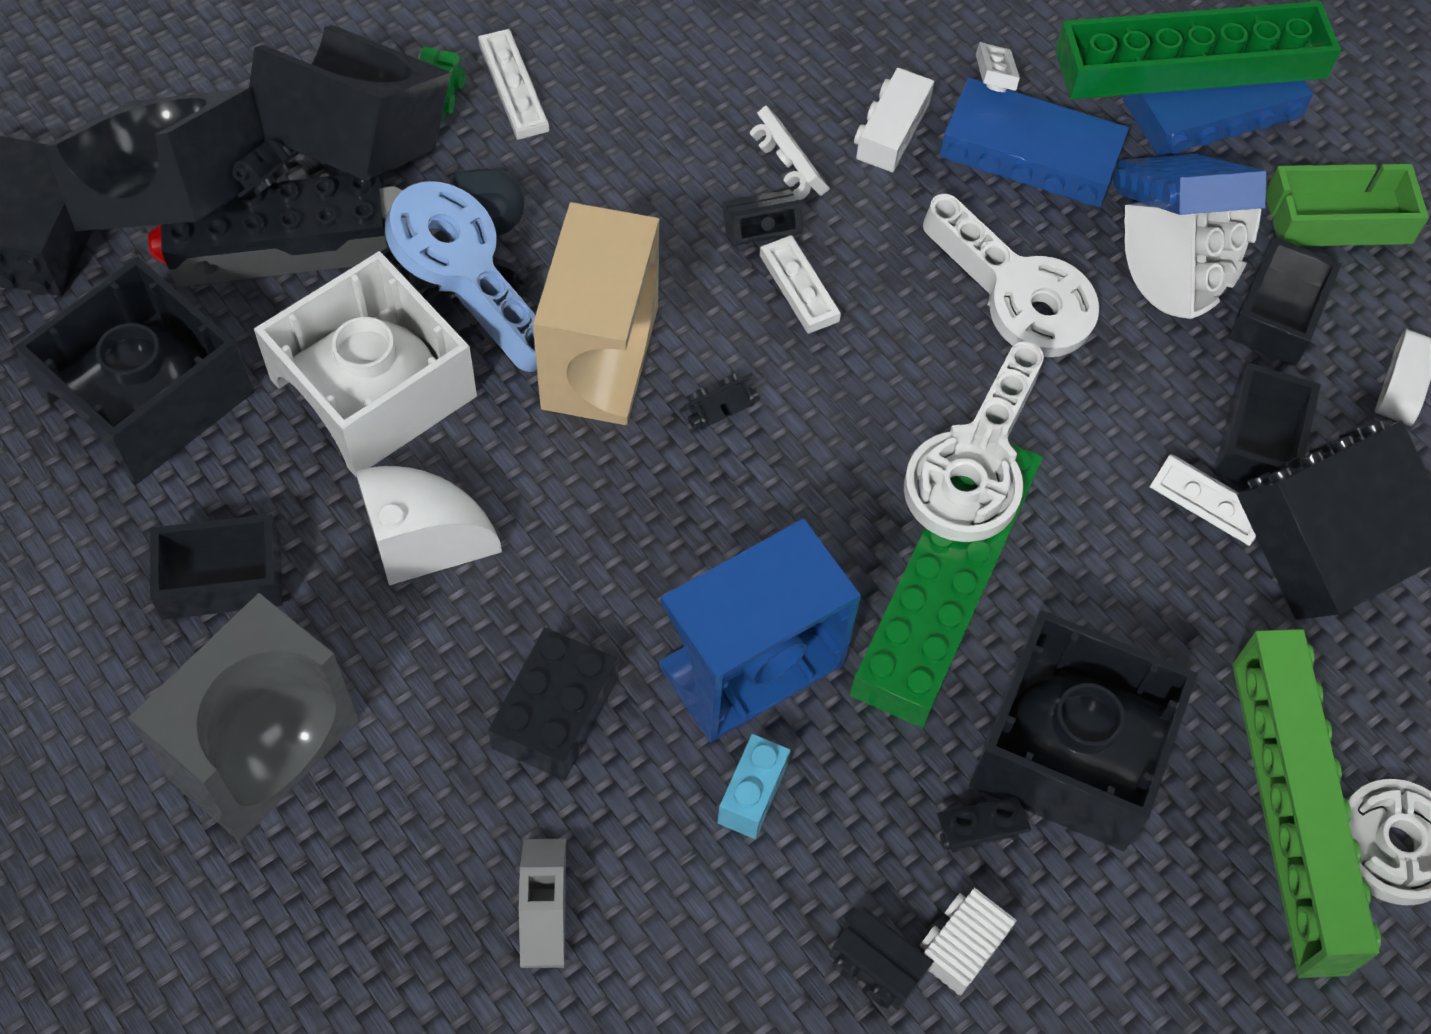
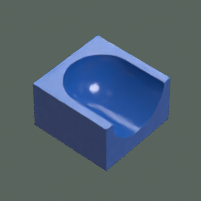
[659,518,861,743]

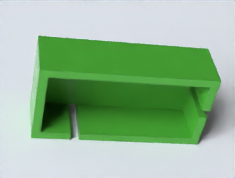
[1266,164,1429,246]

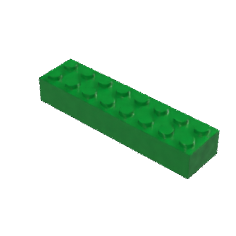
[1055,1,1341,100]
[850,443,1043,728]

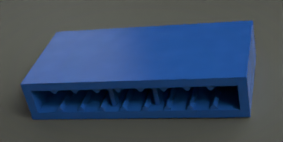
[939,77,1129,208]
[1122,81,1314,157]
[1114,154,1266,215]

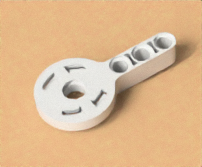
[923,194,1099,357]
[904,341,1044,542]
[1348,779,1431,905]

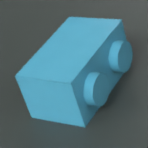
[718,734,790,839]

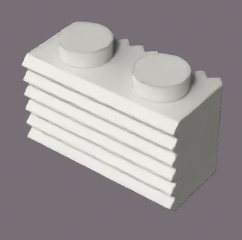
[920,888,1017,996]

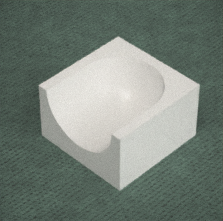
[254,251,477,477]

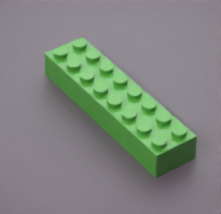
[1232,629,1381,978]

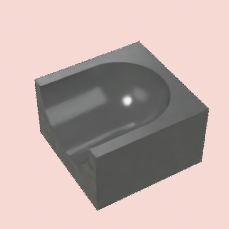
[128,593,359,842]

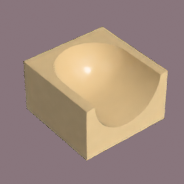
[533,202,659,425]

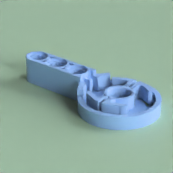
[385,181,537,372]

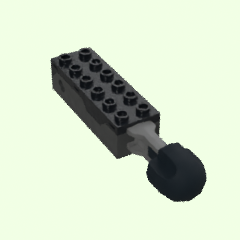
[148,168,525,287]

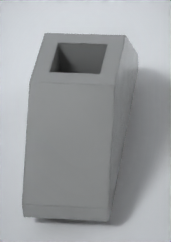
[519,839,566,968]

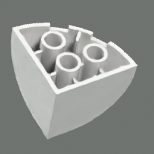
[1124,202,1261,319]
[355,466,502,585]

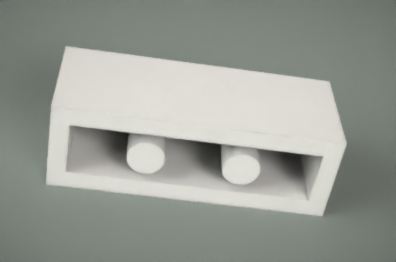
[854,67,934,172]

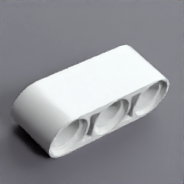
[1375,329,1431,426]

